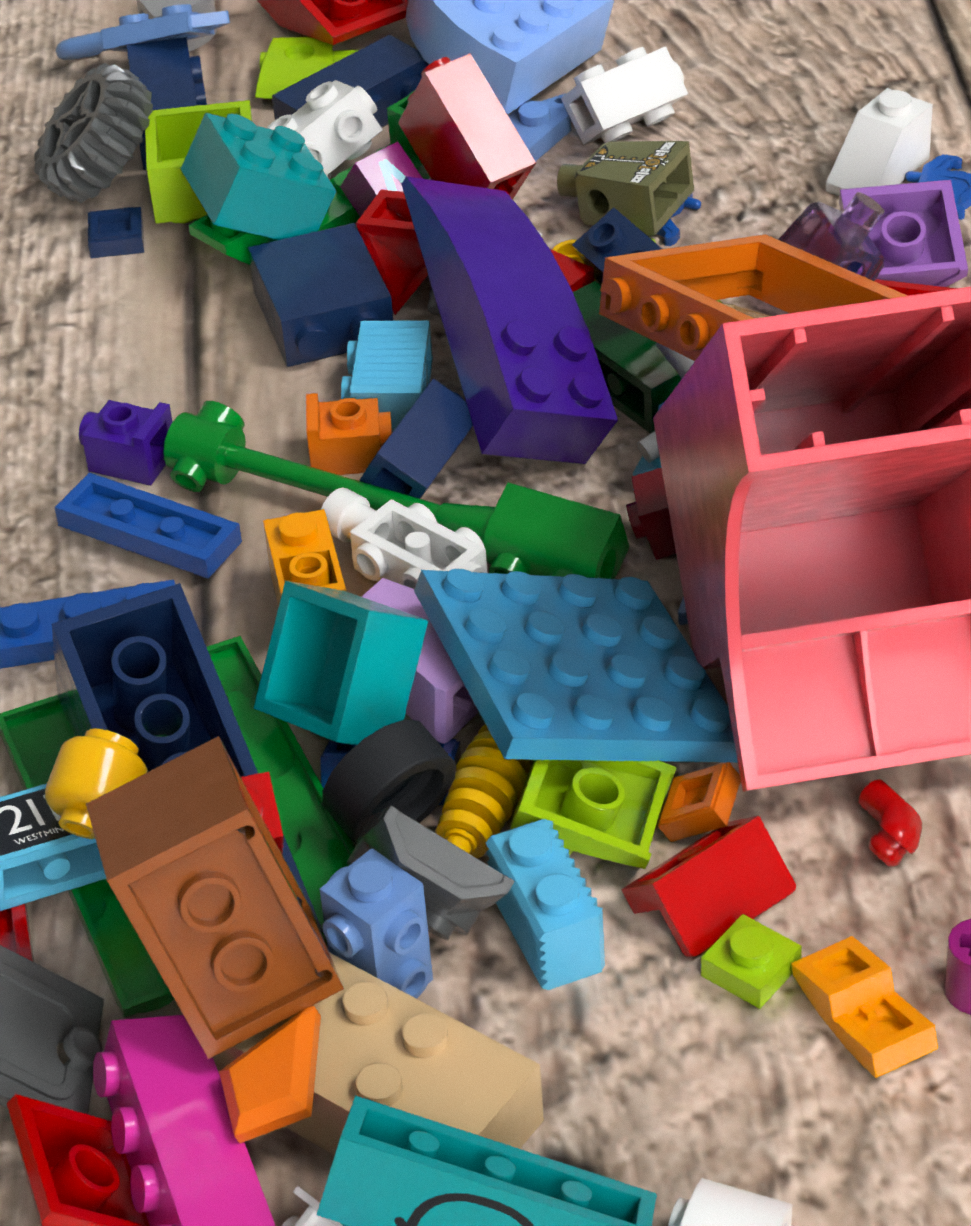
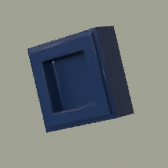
[88,207,144,258]

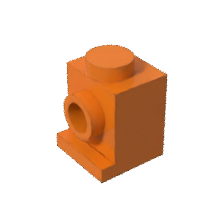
[306,393,392,475]

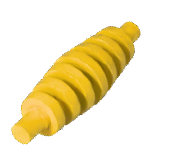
[435,723,533,859]

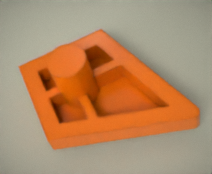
[219,1005,321,1143]

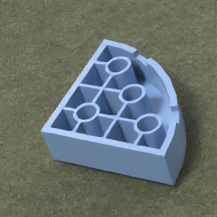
[406,0,614,115]

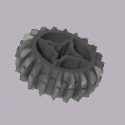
[34,63,153,203]

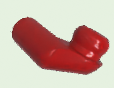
[859,779,922,867]

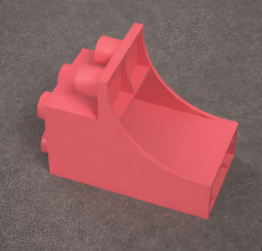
[653,287,971,792]

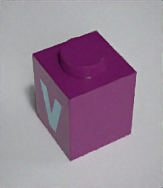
[340,141,423,217]

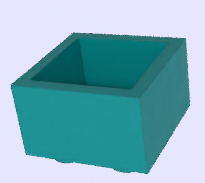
[181,113,337,240]
[254,580,429,745]

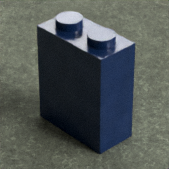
[248,223,394,367]

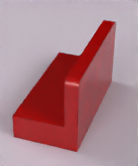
[621,815,796,957]

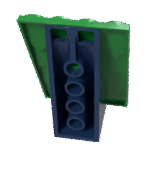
[0,583,355,1018]

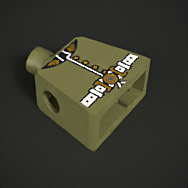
[557,141,694,236]

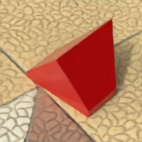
[356,189,428,315]

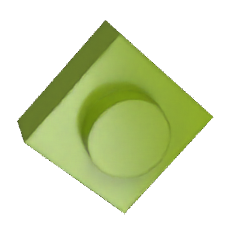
[701,914,802,1009]

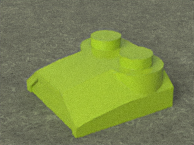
[510,760,676,869]

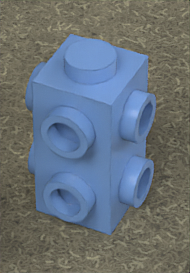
[320,848,433,999]

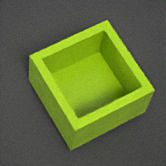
[145,100,252,224]

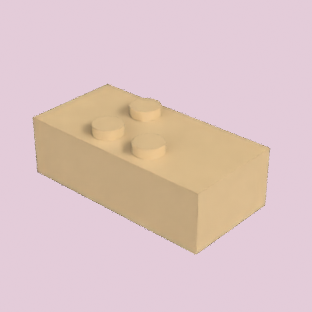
[213,953,544,1155]

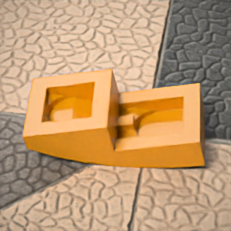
[791,936,938,1078]

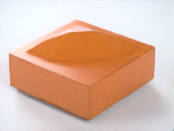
[658,762,741,842]

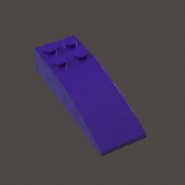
[401,176,618,464]

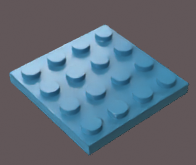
[414,569,738,763]

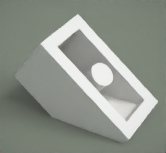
[826,88,932,197]

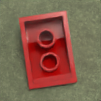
[257,0,409,45]

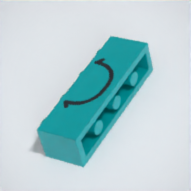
[316,1095,657,1226]

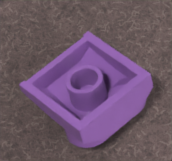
[839,180,968,287]

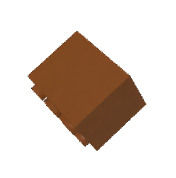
[86,736,344,1059]

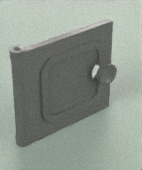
[0,945,104,1114]

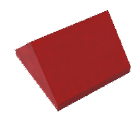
[7,1094,150,1226]

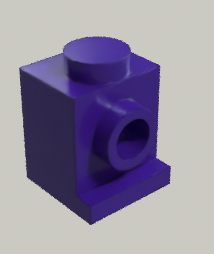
[79,400,173,486]

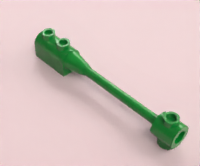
[164,401,630,579]

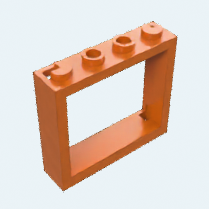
[599,234,907,361]

